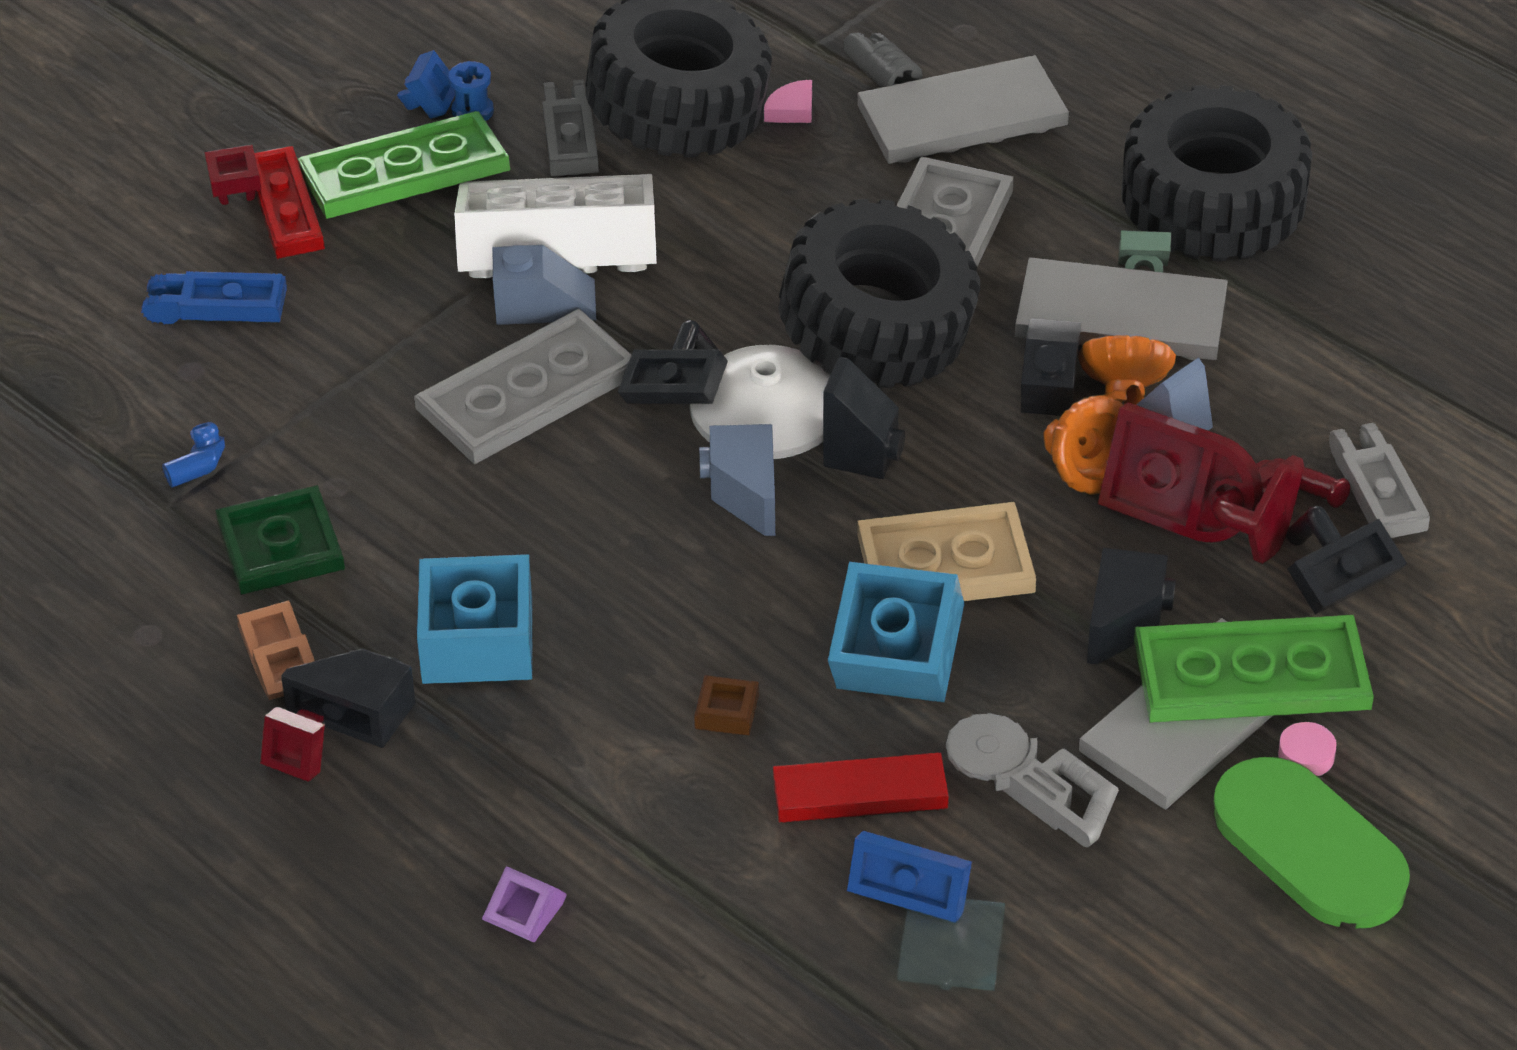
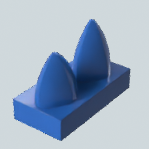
[847,831,972,923]

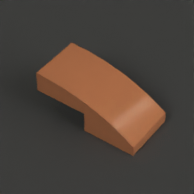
[237,600,315,700]

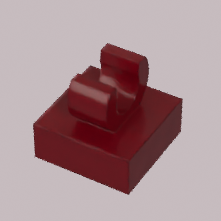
[204,144,261,205]
[260,707,325,782]

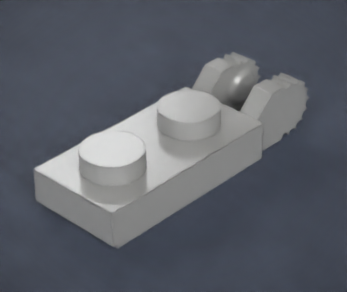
[1329,423,1430,538]

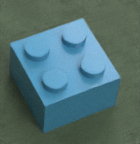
[417,554,532,684]
[828,562,964,702]

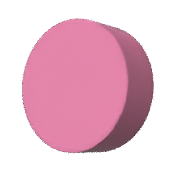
[1278,722,1336,776]

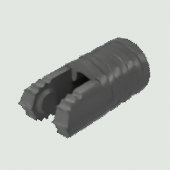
[843,33,923,88]

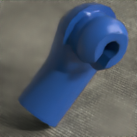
[162,422,225,488]

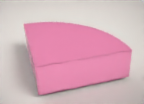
[764,80,812,123]

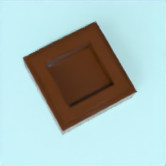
[694,675,759,736]

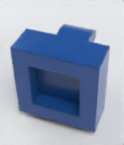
[397,50,455,119]

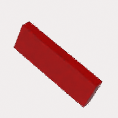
[254,146,325,259]
[773,752,949,822]

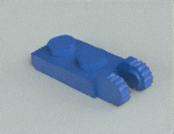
[141,271,287,324]

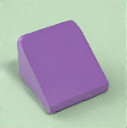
[482,866,567,942]

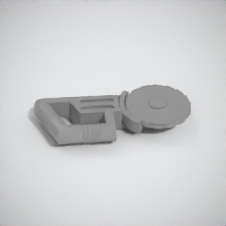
[946,713,1119,847]

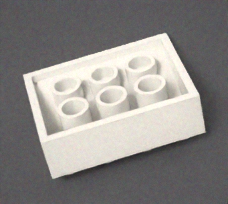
[454,174,657,278]

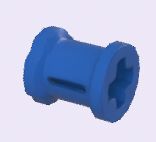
[448,61,494,121]

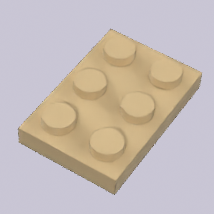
[857,502,1036,601]

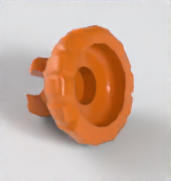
[1078,335,1176,405]
[1043,395,1123,495]

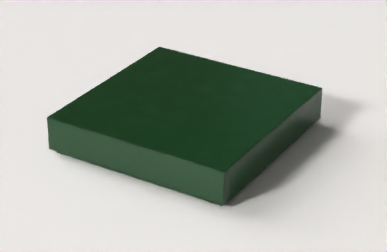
[215,485,345,595]

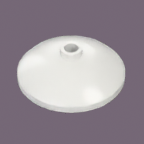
[690,345,831,459]

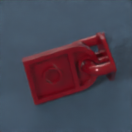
[1098,402,1351,564]

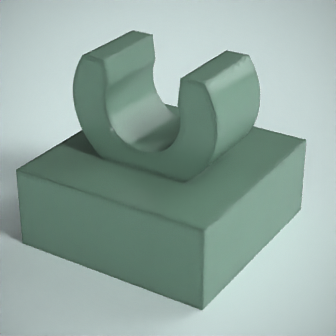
[1118,231,1171,273]

